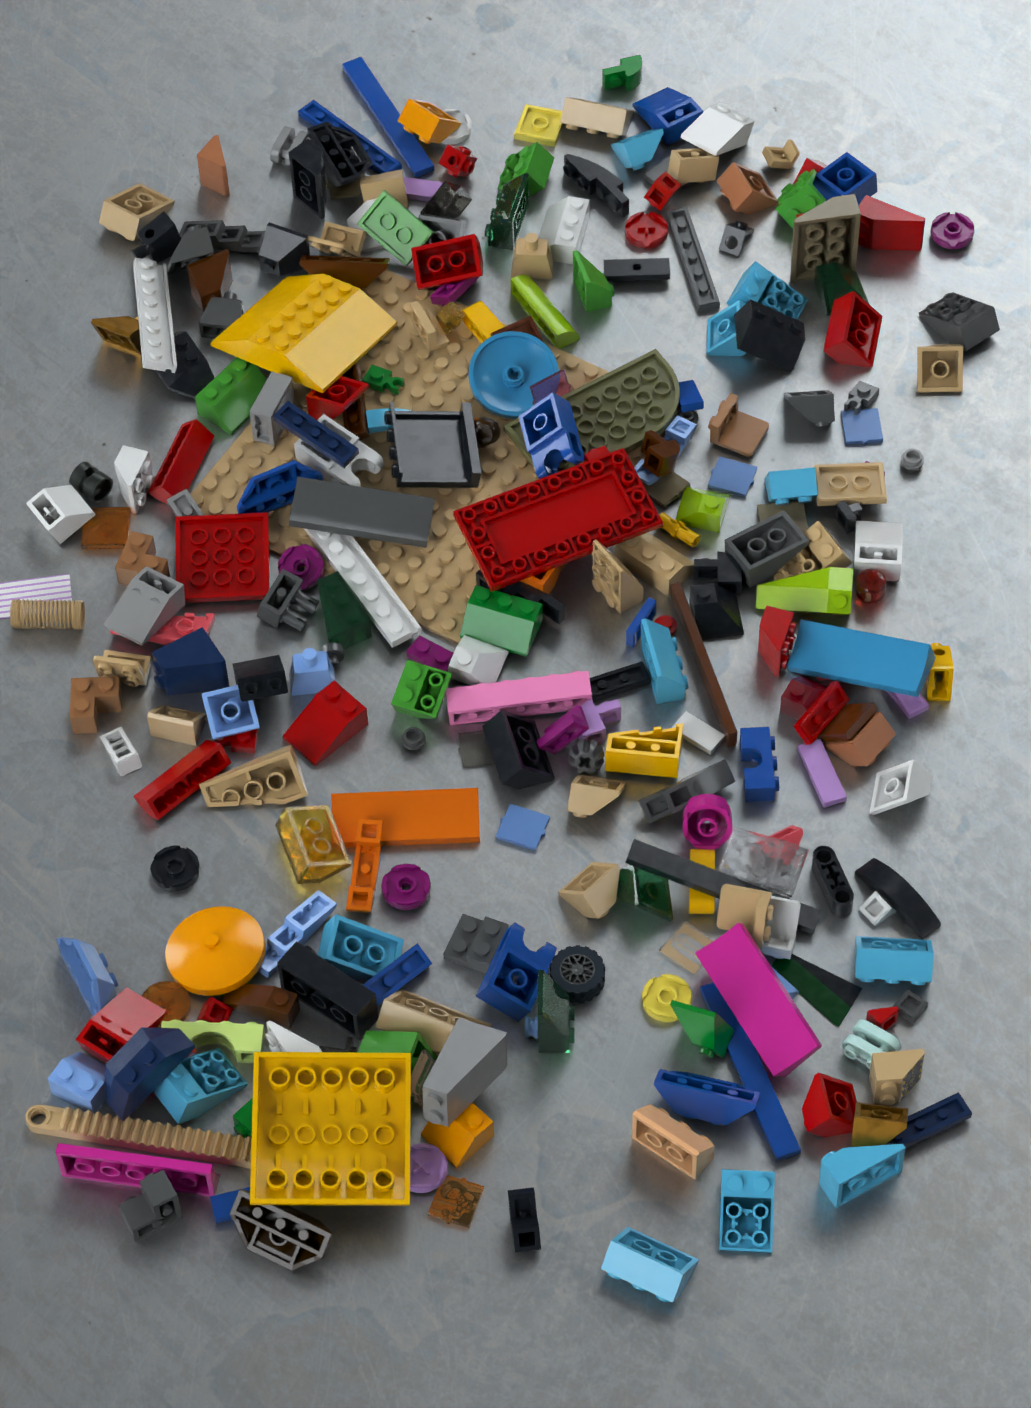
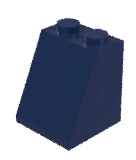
[151,627,230,696]

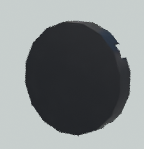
[150,845,200,892]

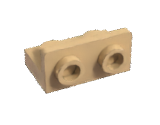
[410,300,449,352]

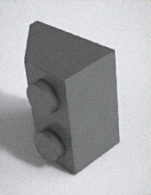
[418,214,466,245]

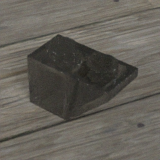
[420,181,472,218]

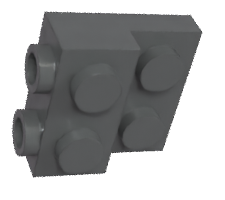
[443,914,509,973]

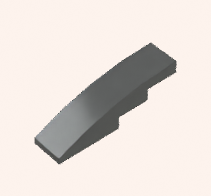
[179,220,265,253]

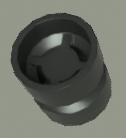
[69,462,113,503]

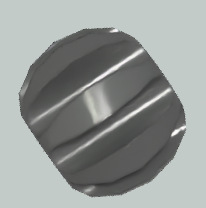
[569,738,605,775]

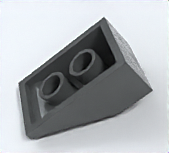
[724,511,809,588]

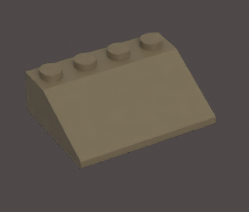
[790,194,861,282]

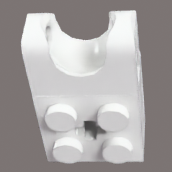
[294,414,384,487]

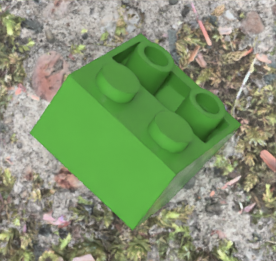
[497,142,555,196]
[391,660,453,719]

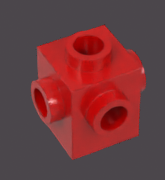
[438,144,477,178]

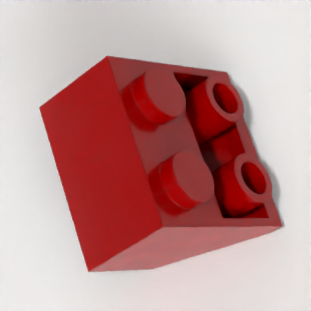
[758,605,797,677]

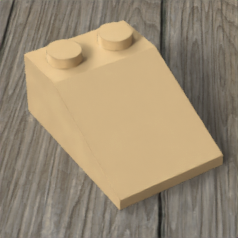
[99,183,175,241]

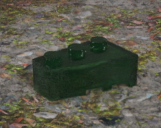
[317,571,372,650]

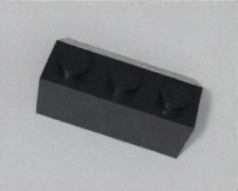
[289,139,327,219]
[734,299,806,372]
[482,710,555,790]

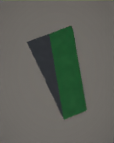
[771,954,863,1027]

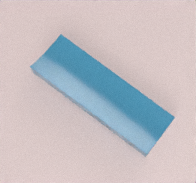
[786,620,936,697]

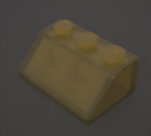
[275,805,352,884]

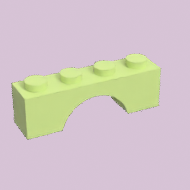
[161,1019,266,1063]

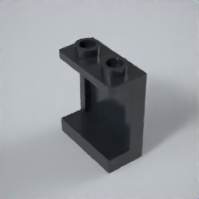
[232,655,288,702]

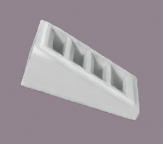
[100,727,142,776]

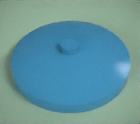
[468,331,559,419]

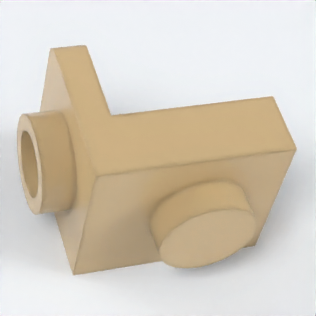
[762,139,800,169]

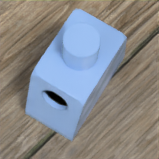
[289,648,336,696]

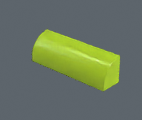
[510,275,580,349]

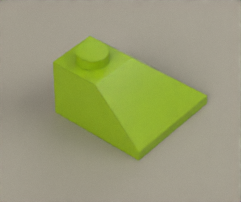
[675,487,730,533]

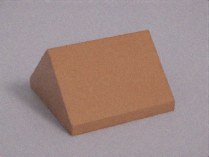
[197,135,230,196]

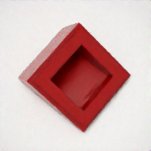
[196,997,233,1023]
[866,1006,899,1031]

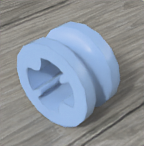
[525,1016,539,1039]

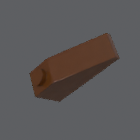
[221,984,300,1030]

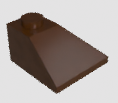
[187,249,233,312]

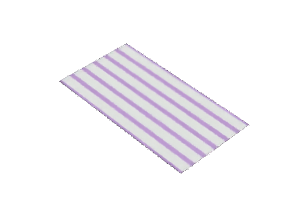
[0,574,72,619]

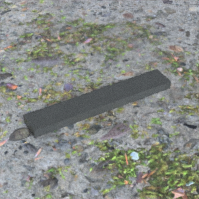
[666,207,720,312]

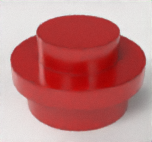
[654,615,677,636]

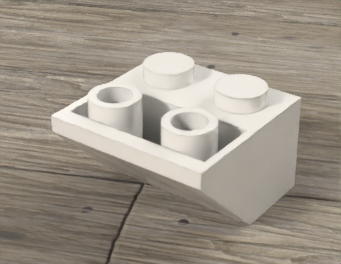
[114,445,155,514]
[26,485,96,544]

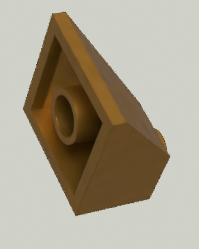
[91,316,142,355]
[851,1102,908,1147]

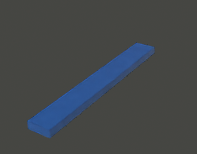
[342,57,434,178]
[700,982,801,1162]

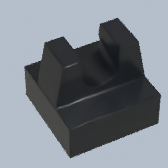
[835,500,863,534]

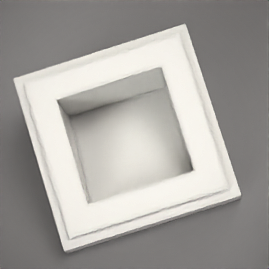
[859,891,897,926]

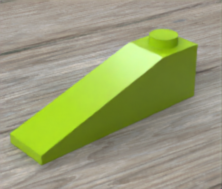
[755,567,853,616]

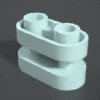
[842,1019,902,1069]

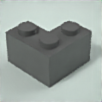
[119,1170,183,1242]

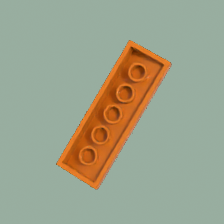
[331,788,480,848]

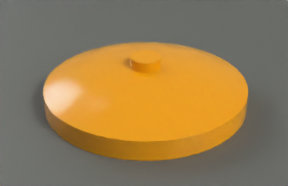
[165,906,266,996]

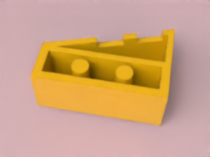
[605,723,683,778]

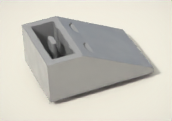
[104,566,185,646]

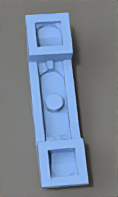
[634,415,697,485]

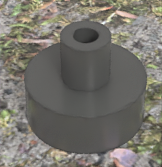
[320,642,345,668]

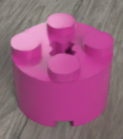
[683,794,732,850]

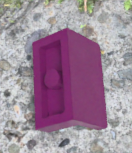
[537,705,589,755]

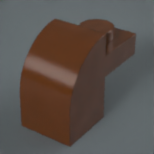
[641,430,680,478]

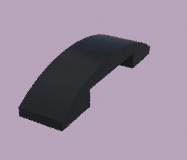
[855,858,941,940]

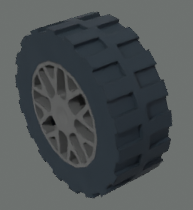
[549,945,605,1003]

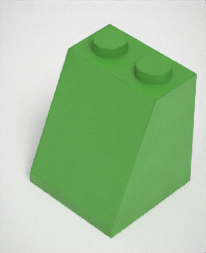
[358,1030,438,1103]

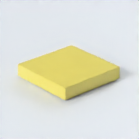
[514,104,564,147]

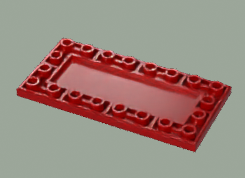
[453,448,663,592]

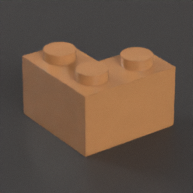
[115,531,170,586]
[70,676,122,734]

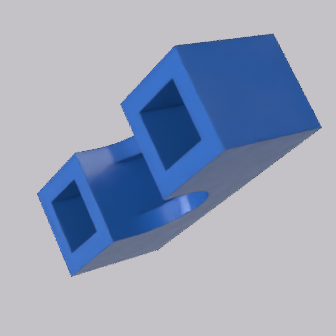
[739,727,780,802]

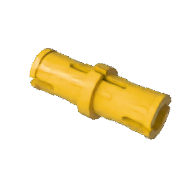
[659,512,701,548]

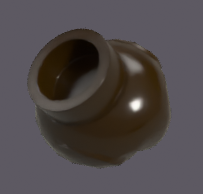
[474,417,501,445]

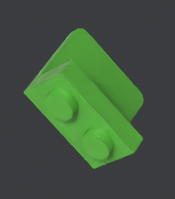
[776,169,826,228]

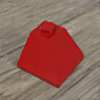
[306,376,369,420]
[802,1072,857,1138]

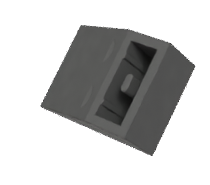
[919,292,1000,351]

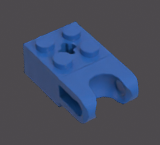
[812,152,878,206]
[518,392,585,479]
[476,922,557,1022]

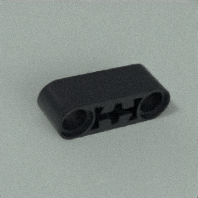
[812,846,854,918]

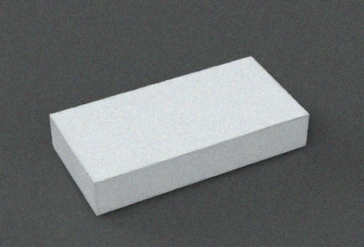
[672,711,725,756]

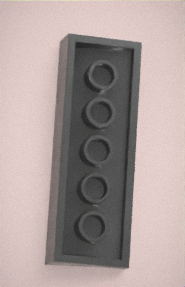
[289,477,435,548]

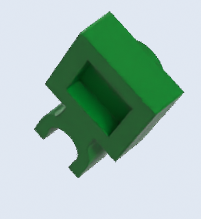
[362,364,405,395]

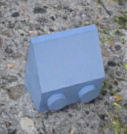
[48,1052,106,1113]

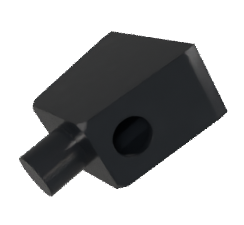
[131,211,181,263]

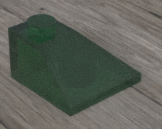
[814,262,870,316]
[616,864,673,921]

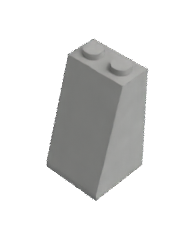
[422,1018,507,1127]

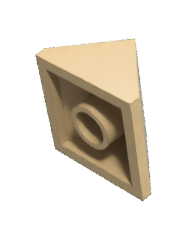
[360,169,409,209]
[147,704,207,746]

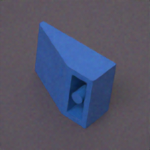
[632,87,703,145]

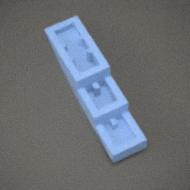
[258,890,337,978]

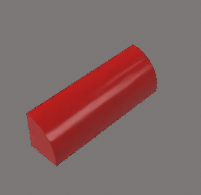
[148,419,215,504]
[133,740,232,820]

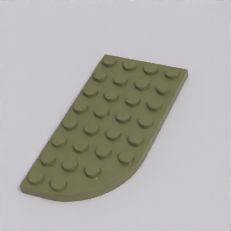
[504,349,680,472]

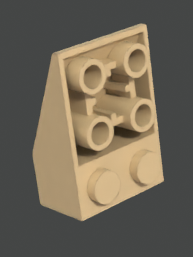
[773,521,853,580]
[592,539,643,614]

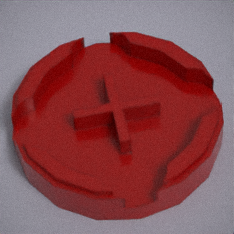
[625,212,668,249]

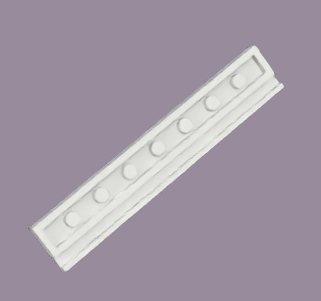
[133,257,177,373]
[303,528,421,648]

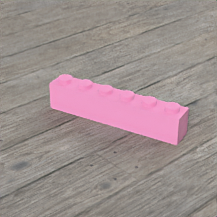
[446,671,592,726]

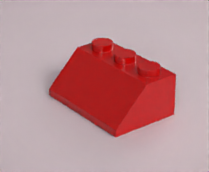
[411,234,483,290]
[823,291,883,368]

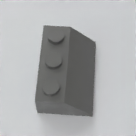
[167,225,214,274]

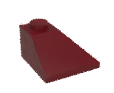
[780,675,827,720]

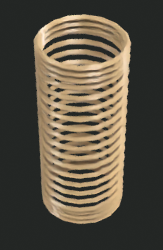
[10,599,85,630]

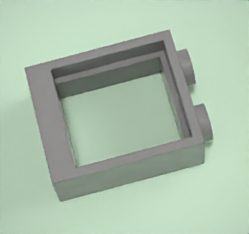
[250,371,296,446]

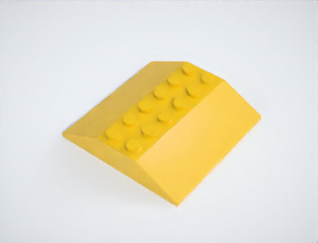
[211,274,397,393]
[250,1052,411,1206]

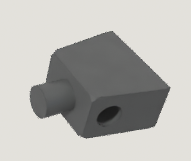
[199,291,244,339]

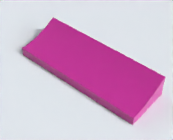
[695,923,822,1077]
[55,1143,220,1197]

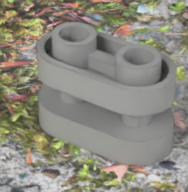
[270,126,310,167]

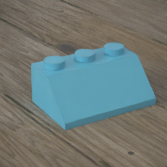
[641,619,689,704]
[855,936,934,985]
[601,1227,699,1303]

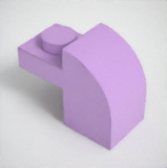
[578,699,621,745]

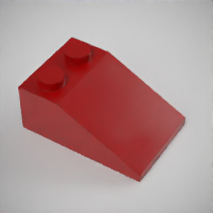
[858,195,925,251]
[283,680,368,766]

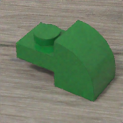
[602,55,642,91]

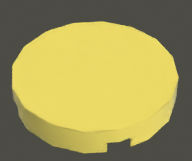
[642,974,692,1022]

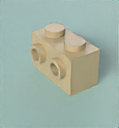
[668,148,719,184]

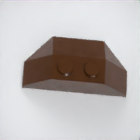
[300,255,390,290]

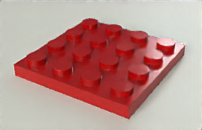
[175,512,270,603]

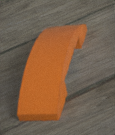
[346,819,383,913]

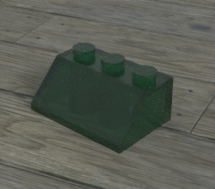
[485,173,530,251]

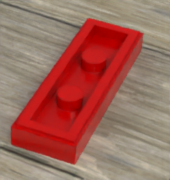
[793,681,850,745]

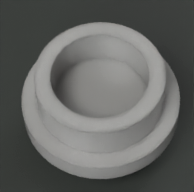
[901,449,924,470]

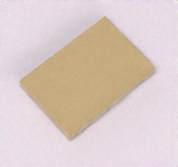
[814,462,887,506]

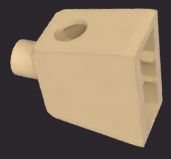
[511,233,554,279]

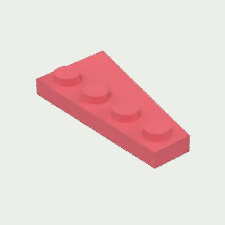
[110,613,215,645]

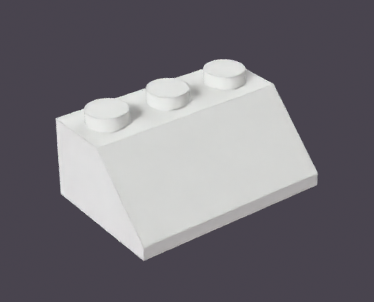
[538,196,590,264]

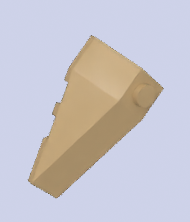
[199,745,308,807]

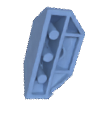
[56,937,119,1016]

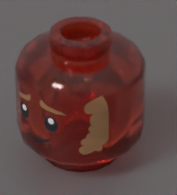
[855,569,887,604]

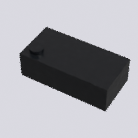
[277,941,378,1040]

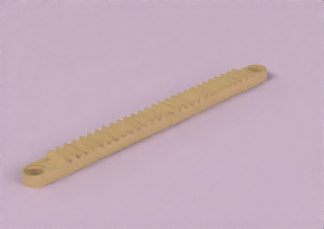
[25,1105,252,1169]

